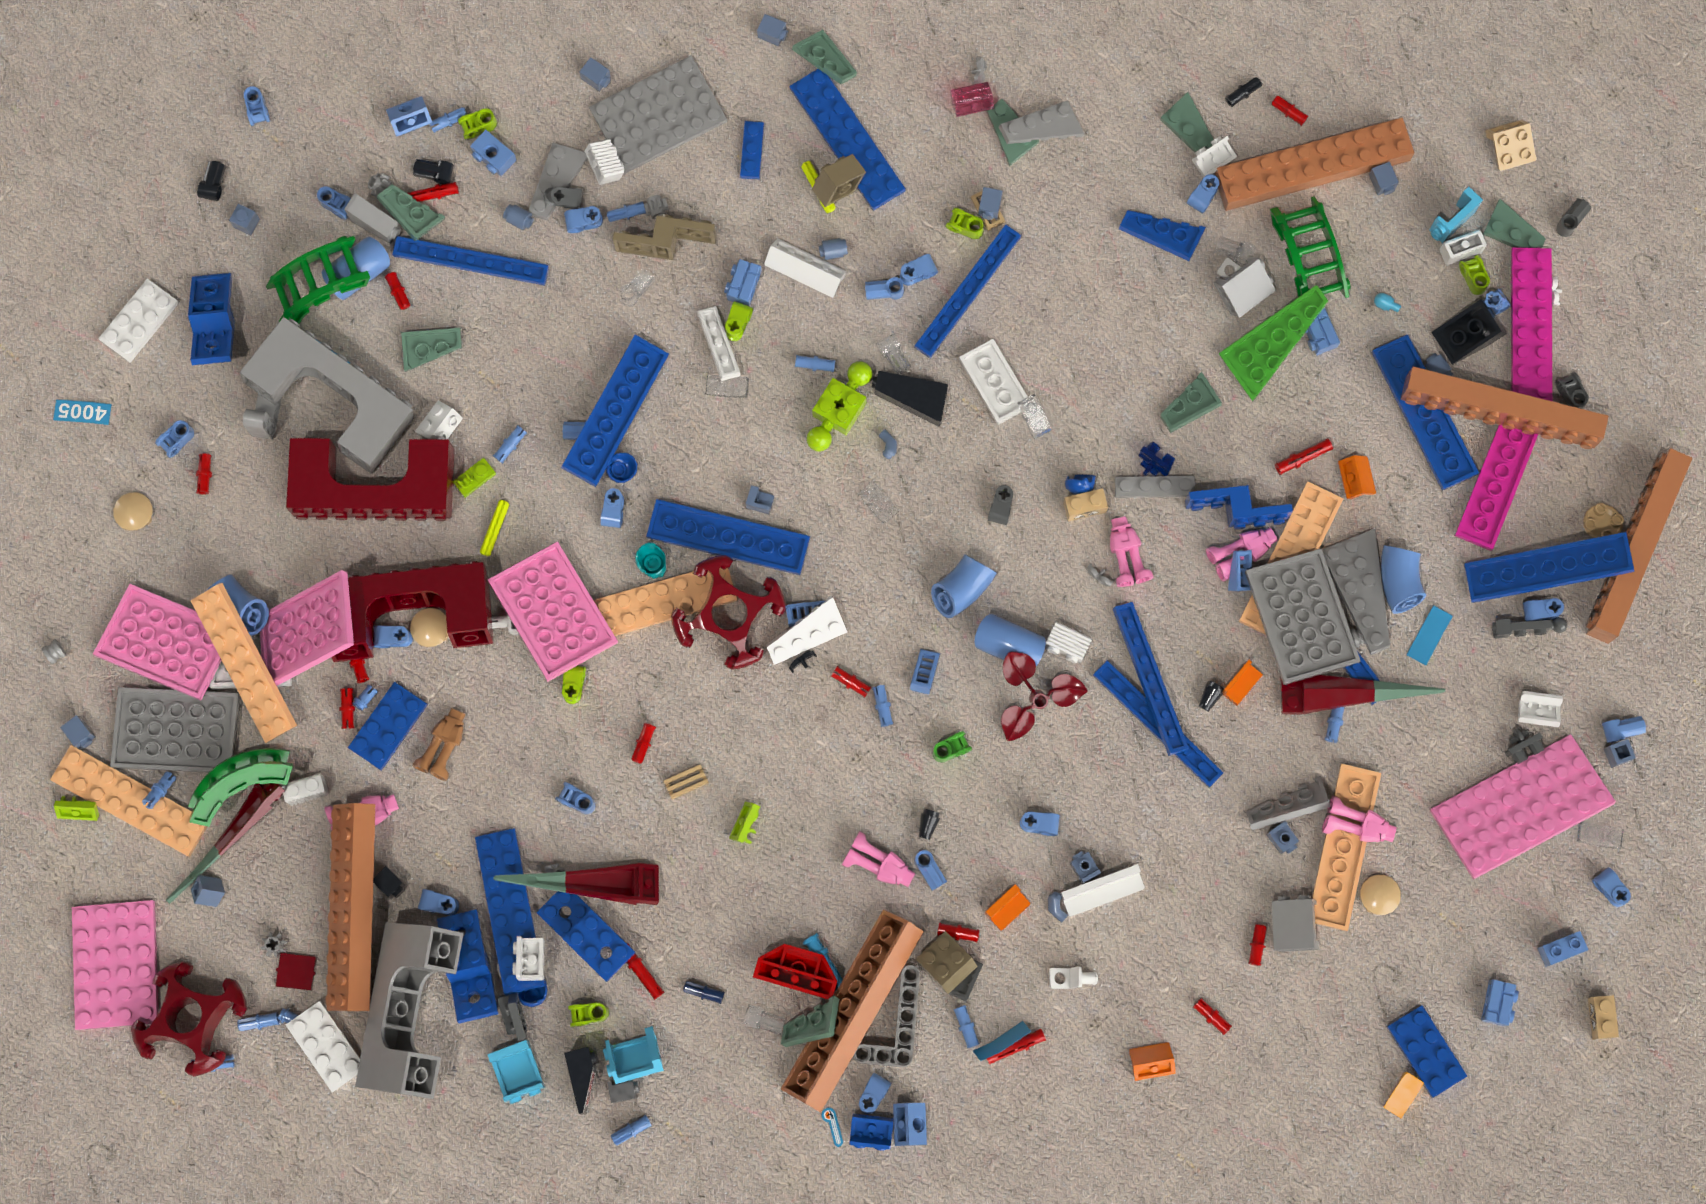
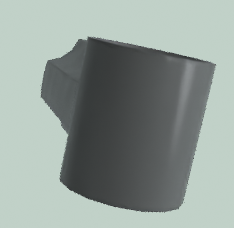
[1556,198,1591,237]

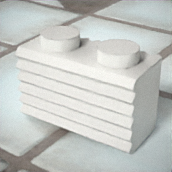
[585,139,624,185]
[1440,229,1487,266]
[1045,622,1092,664]
[282,773,329,806]

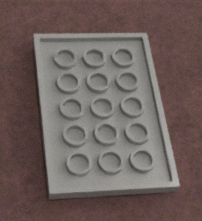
[589,56,727,174]
[1245,549,1361,685]
[110,687,240,773]

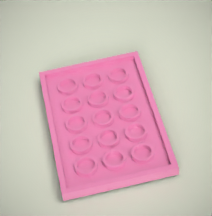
[488,542,618,682]
[260,570,354,686]
[93,584,222,701]
[72,900,159,1030]

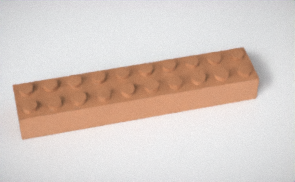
[1215,118,1414,211]
[1400,367,1609,449]
[1586,448,1693,644]
[325,803,375,1011]
[781,910,924,1113]

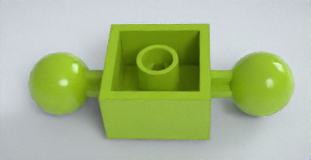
[806,361,872,452]

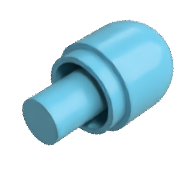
[1374,293,1401,312]

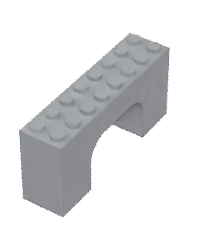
[240,317,414,474]
[355,922,464,1099]

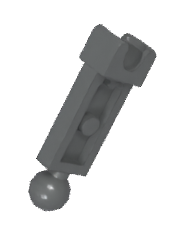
[1492,617,1568,639]

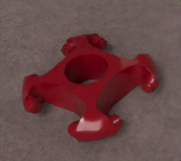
[671,555,786,670]
[131,961,247,1077]

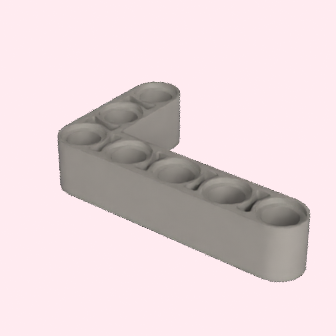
[243,394,282,440]
[853,965,920,1068]

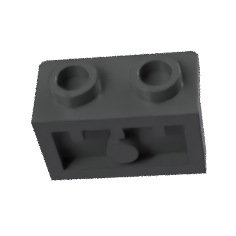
[497,992,528,1041]

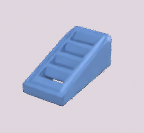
[1228,550,1252,591]
[785,600,825,627]
[910,649,940,695]

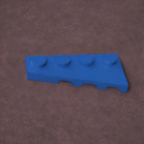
[1119,210,1206,261]

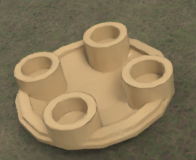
[113,492,152,531]
[1583,503,1624,538]
[410,608,448,647]
[1360,875,1401,915]

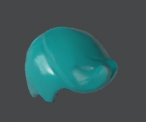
[635,542,666,579]

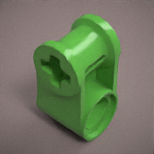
[932,731,973,763]

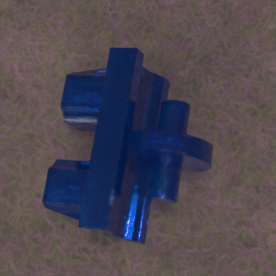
[1138,442,1175,477]

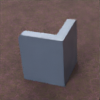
[746,485,774,515]
[191,875,225,907]

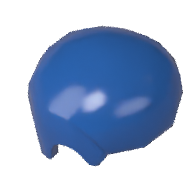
[606,453,637,483]
[1065,474,1096,495]
[517,979,548,1007]

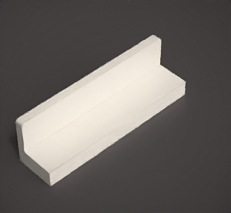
[764,238,847,298]
[1061,864,1145,917]

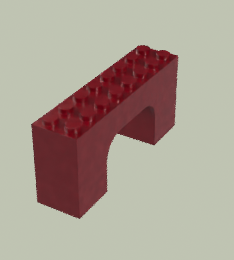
[286,438,455,521]
[331,561,494,662]

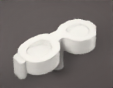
[1552,276,1562,306]

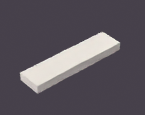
[697,306,740,381]

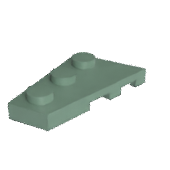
[792,29,857,84]
[1160,92,1214,152]
[987,99,1039,167]
[377,184,445,241]
[1483,199,1546,248]
[401,328,462,372]
[1160,372,1222,433]
[781,996,839,1047]

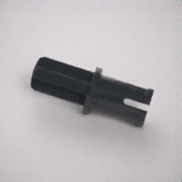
[1225,77,1262,107]

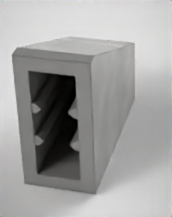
[345,193,401,244]

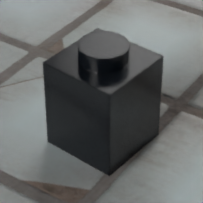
[373,866,406,900]

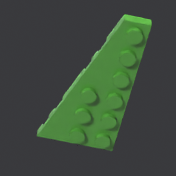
[1219,285,1328,402]

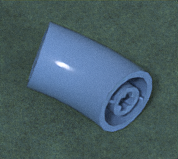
[322,237,390,300]
[1381,545,1426,614]
[931,554,997,618]
[206,574,269,636]
[974,614,1046,666]

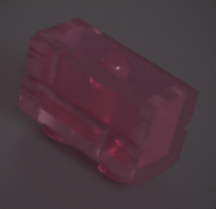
[950,82,994,117]

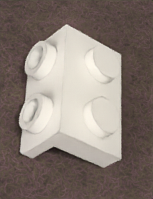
[1191,136,1237,178]
[415,400,462,439]
[1518,691,1563,727]
[513,936,544,981]

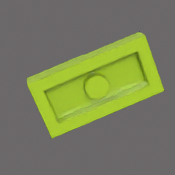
[452,457,496,498]
[54,796,99,821]
[729,801,760,844]

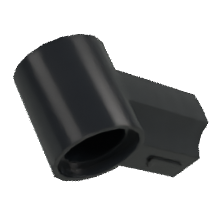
[413,159,454,185]
[197,161,226,201]

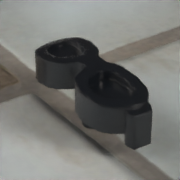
[789,651,817,673]

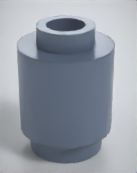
[503,204,533,230]
[819,238,848,260]
[1425,353,1453,376]

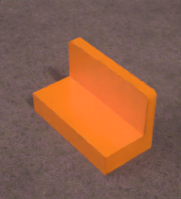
[1338,455,1376,499]
[1222,660,1263,706]
[985,884,1030,931]
[1129,1042,1175,1081]

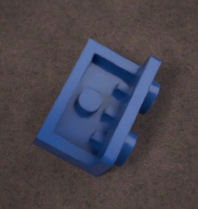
[849,1114,894,1151]

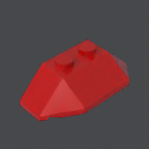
[753,944,837,999]

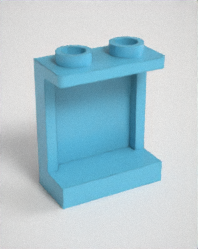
[1429,187,1483,244]
[603,1026,664,1084]
[487,1040,545,1104]

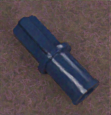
[683,981,725,1004]

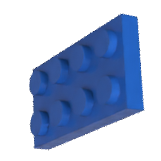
[348,682,428,771]
[1387,1005,1468,1098]

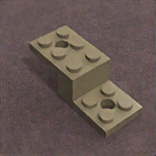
[613,214,717,260]

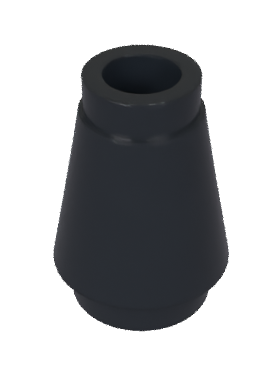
[1198,681,1224,712]
[919,808,940,840]

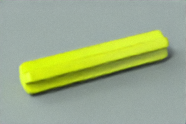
[801,161,836,213]
[480,500,509,557]

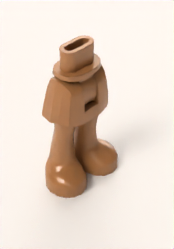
[412,708,465,781]

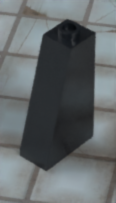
[872,371,948,426]

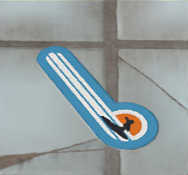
[822,1108,843,1147]

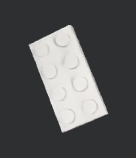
[98,279,179,363]
[959,339,1032,425]
[286,1001,360,1092]

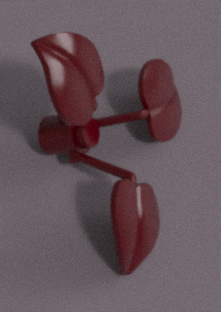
[1001,651,1088,741]

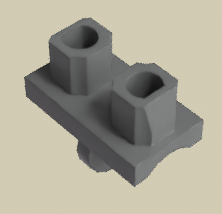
[1504,728,1544,764]

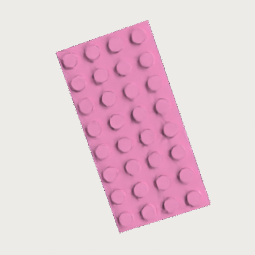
[1430,734,1616,880]

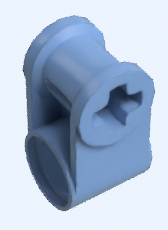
[244,86,270,126]
[1186,174,1219,214]
[317,186,351,220]
[564,206,603,233]
[899,254,938,286]
[155,420,194,458]
[600,488,624,528]
[1523,598,1564,621]
[373,625,413,648]
[555,782,596,815]
[1020,811,1060,836]
[1592,867,1631,907]
[418,889,459,915]
[859,1073,892,1114]

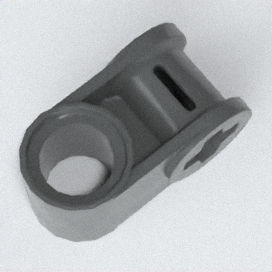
[543,187,582,209]
[1555,372,1589,409]
[987,485,1013,525]

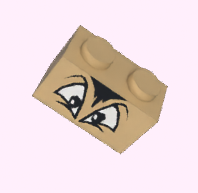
[1063,488,1108,522]
[1588,995,1619,1040]

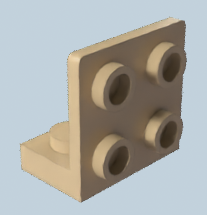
[1485,119,1536,171]

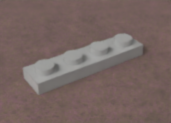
[1115,476,1195,498]

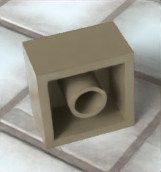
[812,154,866,207]
[916,931,978,994]

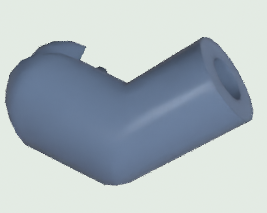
[879,429,897,459]
[1047,892,1068,923]

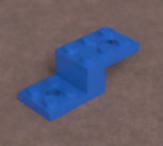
[188,273,235,365]
[1185,485,1293,530]
[536,891,636,982]
[437,909,499,1024]

